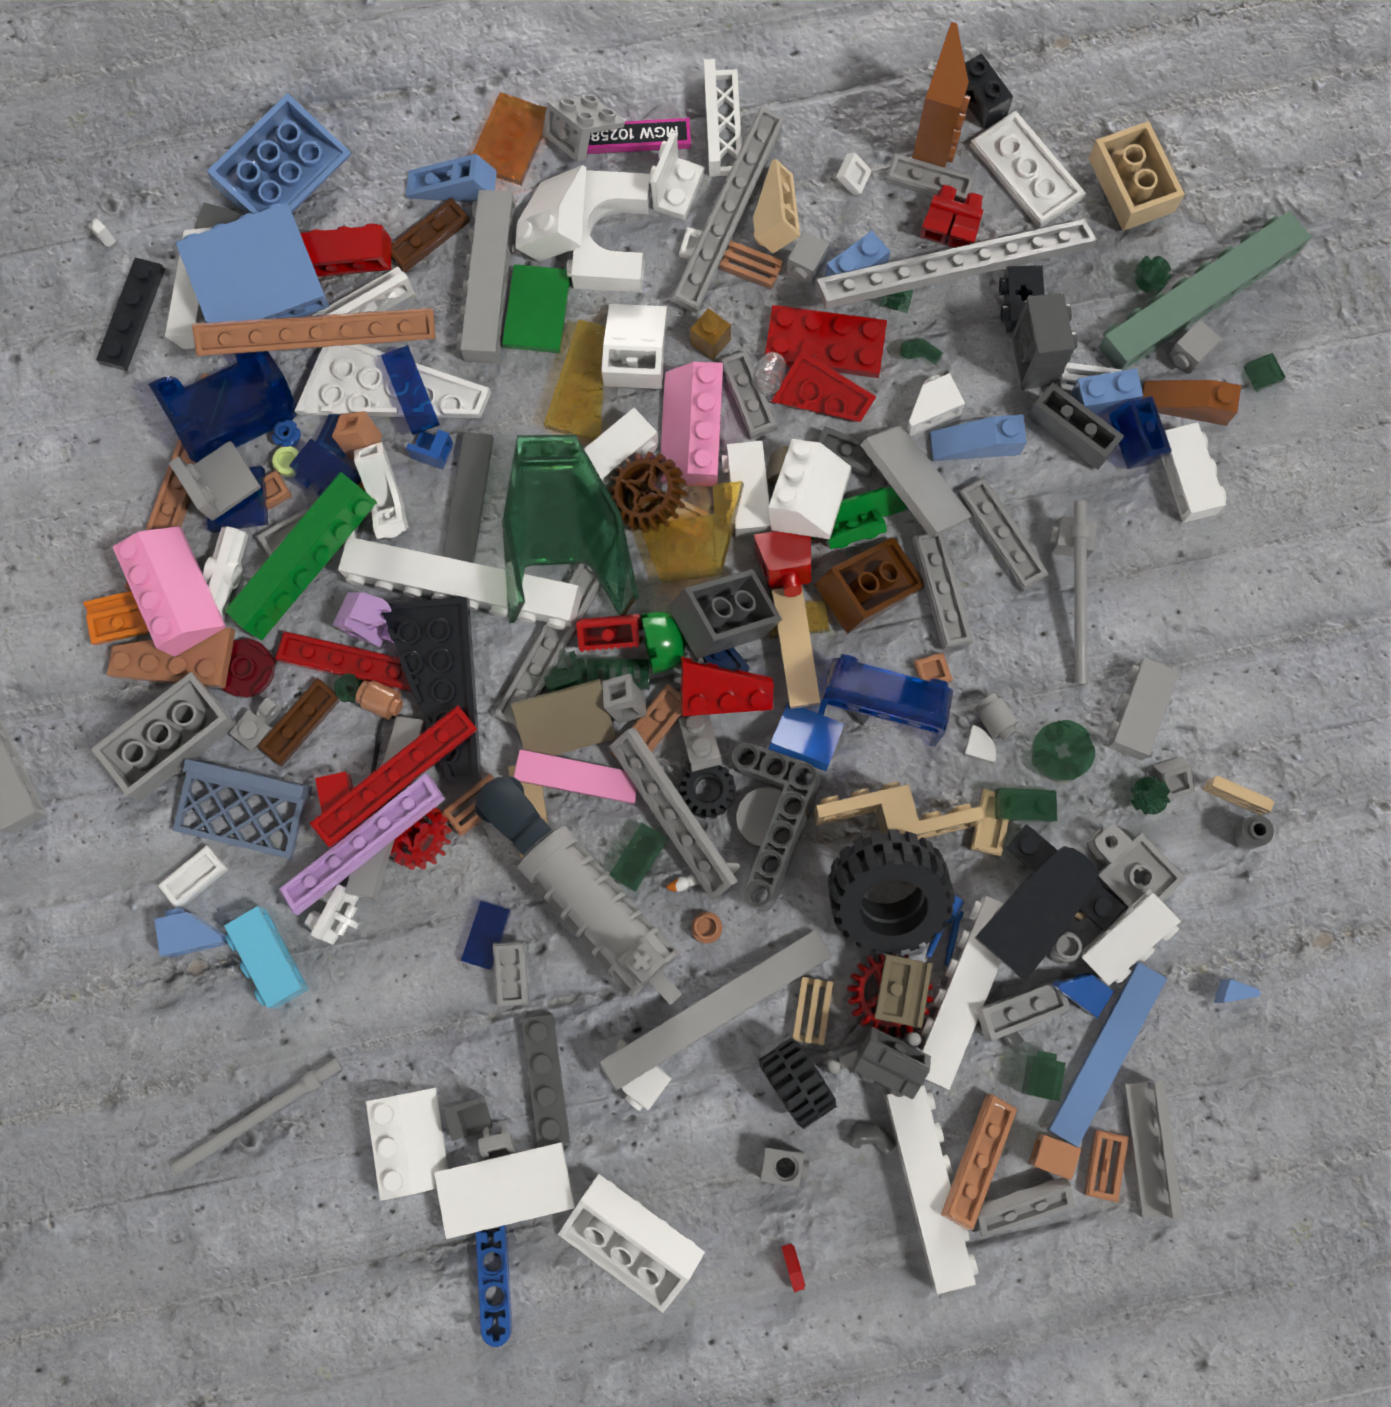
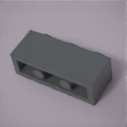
[1028,382,1124,470]

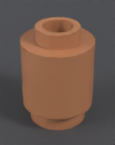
[355,680,404,720]

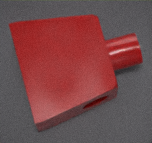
[754,531,811,597]

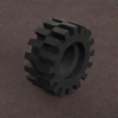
[680,765,736,819]

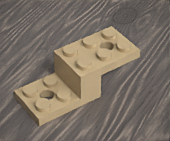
[813,781,984,840]

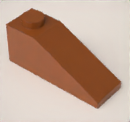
[1139,380,1242,426]

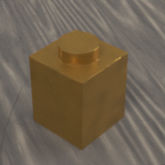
[690,308,731,361]

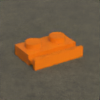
[83,591,150,645]

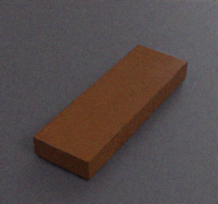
[391,198,471,273]
[257,678,342,767]

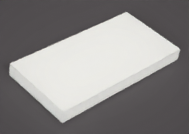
[970,111,1086,229]
[434,1142,575,1239]

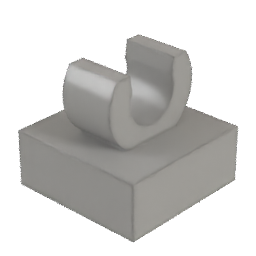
[478,1123,517,1160]

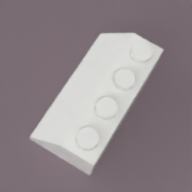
[558,1174,705,1313]

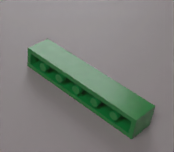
[225,472,377,640]

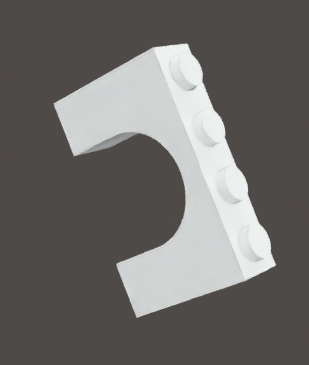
[567,170,651,293]

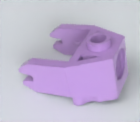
[333,592,394,648]

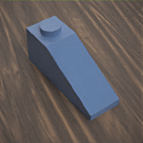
[406,154,497,202]
[930,414,1027,461]

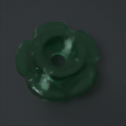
[334,673,363,703]

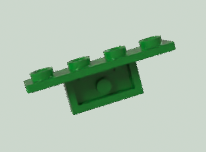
[811,485,906,550]

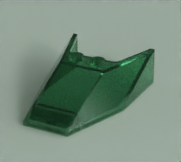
[502,434,639,623]

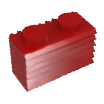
[576,614,643,652]

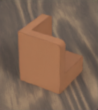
[332,411,382,460]
[1028,1133,1081,1180]

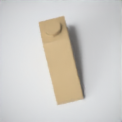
[753,159,800,253]

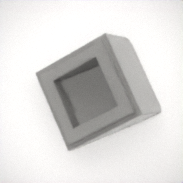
[1153,757,1195,800]

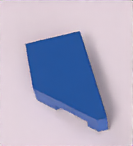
[1052,973,1114,1018]

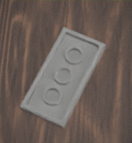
[861,425,972,539]

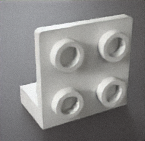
[648,132,705,221]

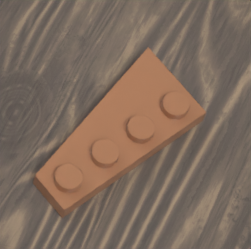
[107,627,236,689]

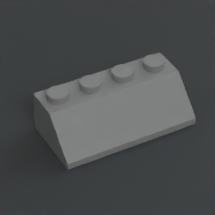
[91,672,237,802]

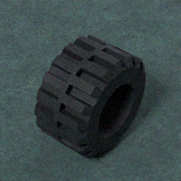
[759,1038,837,1129]

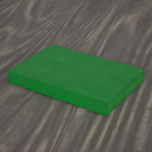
[502,264,571,354]

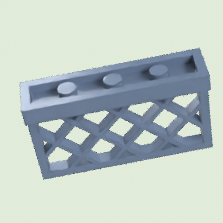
[172,759,313,859]

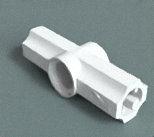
[203,526,249,619]

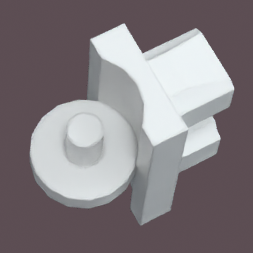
[305,884,360,945]

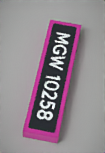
[587,118,691,154]

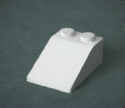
[515,165,586,262]

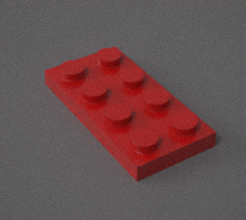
[764,305,887,378]

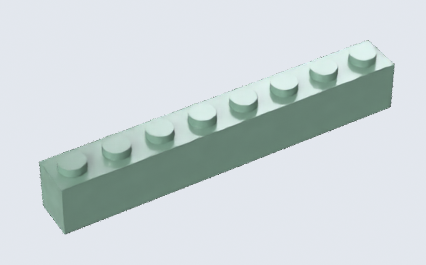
[1099,211,1311,371]

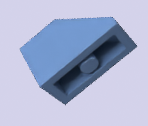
[154,908,228,958]

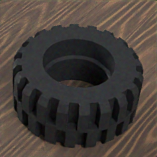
[828,829,955,955]

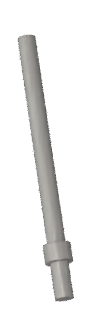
[1071,500,1090,684]
[171,1058,343,1175]

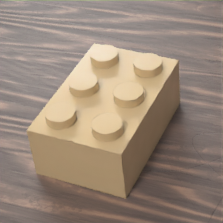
[1088,121,1185,231]

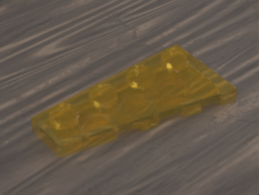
[544,319,606,442]

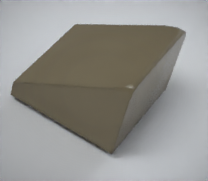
[766,446,788,483]

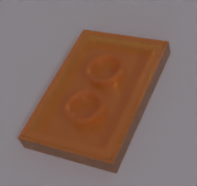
[472,92,547,186]

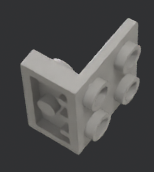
[542,94,625,161]
[169,441,261,521]

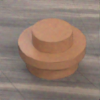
[691,912,722,944]

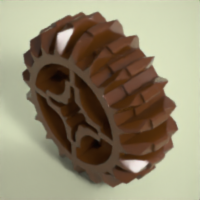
[607,452,688,533]

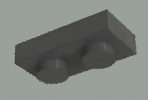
[818,426,873,477]

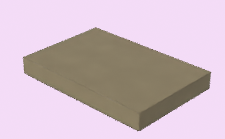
[511,679,616,756]

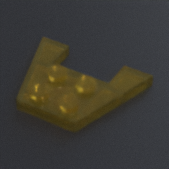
[628,481,744,583]

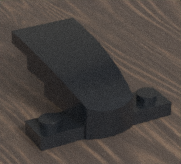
[974,824,1125,981]

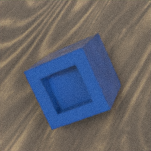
[406,429,454,470]

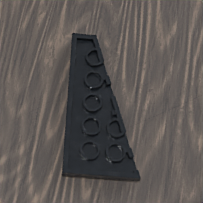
[381,597,482,783]

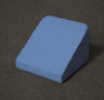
[1214,979,1261,1003]

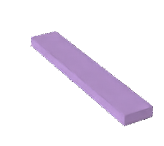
[279,773,445,915]

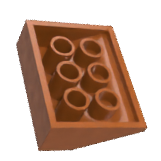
[912,22,971,168]

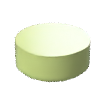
[272,446,304,477]

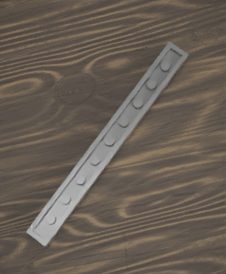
[815,219,1097,309]

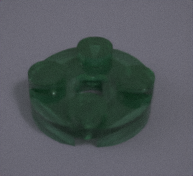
[1031,720,1095,782]

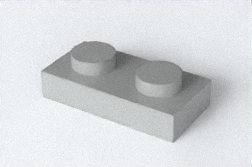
[678,715,722,772]

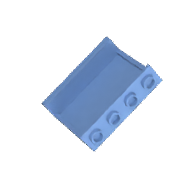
[175,202,330,323]

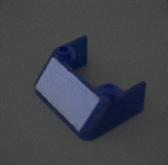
[818,654,953,747]

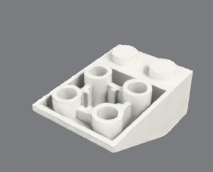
[602,304,667,389]

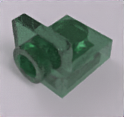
[544,651,588,693]

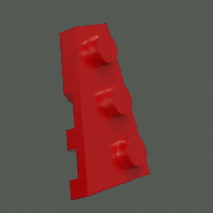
[771,350,877,422]
[681,656,774,716]

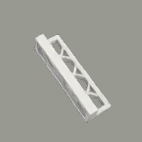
[704,59,742,177]
[312,267,415,351]

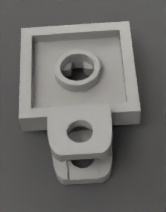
[1087,825,1186,909]

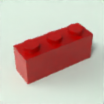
[300,223,391,277]

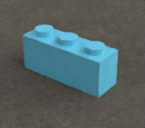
[224,906,309,1009]

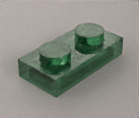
[994,788,1057,823]
[609,823,668,893]

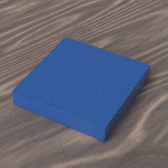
[768,702,844,772]

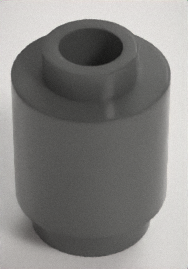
[1233,815,1274,850]

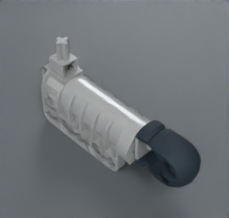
[475,776,683,1006]

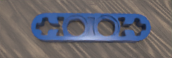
[476,1225,513,1347]

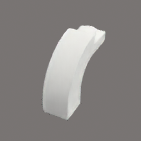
[354,442,409,539]

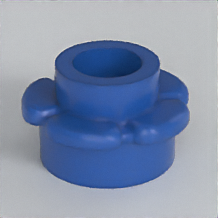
[272,420,301,447]

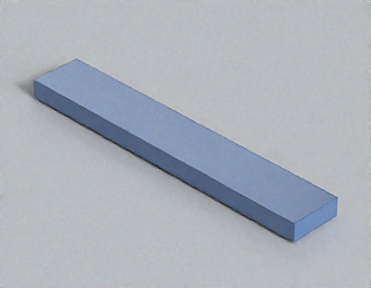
[1047,962,1167,1147]

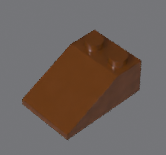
[814,537,925,634]

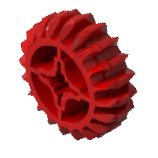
[847,952,933,1037]

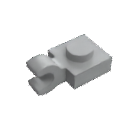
[229,698,282,753]

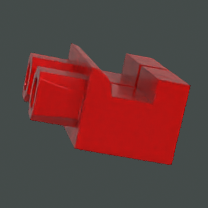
[919,184,984,248]

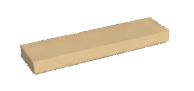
[772,586,821,709]

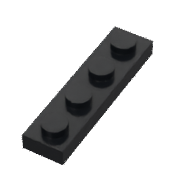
[96,257,165,371]

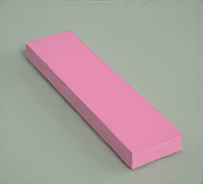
[514,750,637,805]

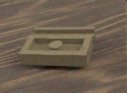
[874,954,933,1028]

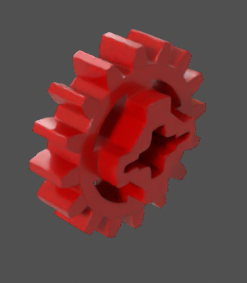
[390,807,452,870]

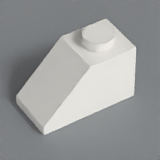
[906,373,965,436]
[617,1039,672,1111]

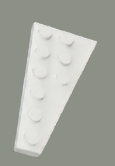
[295,344,491,418]

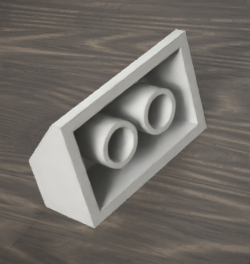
[768,439,851,539]
[366,1088,449,1201]

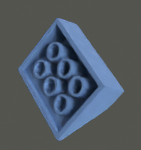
[207,93,352,214]

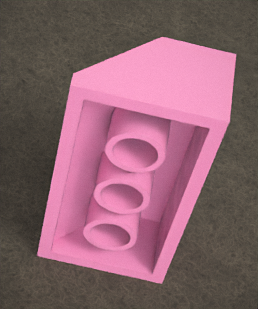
[660,362,723,487]
[113,526,226,657]

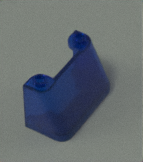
[148,351,297,463]

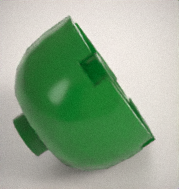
[640,611,689,674]

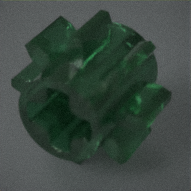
[1134,256,1172,292]
[1130,776,1171,815]

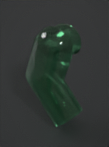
[900,338,944,365]

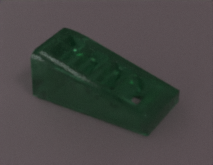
[587,658,650,690]

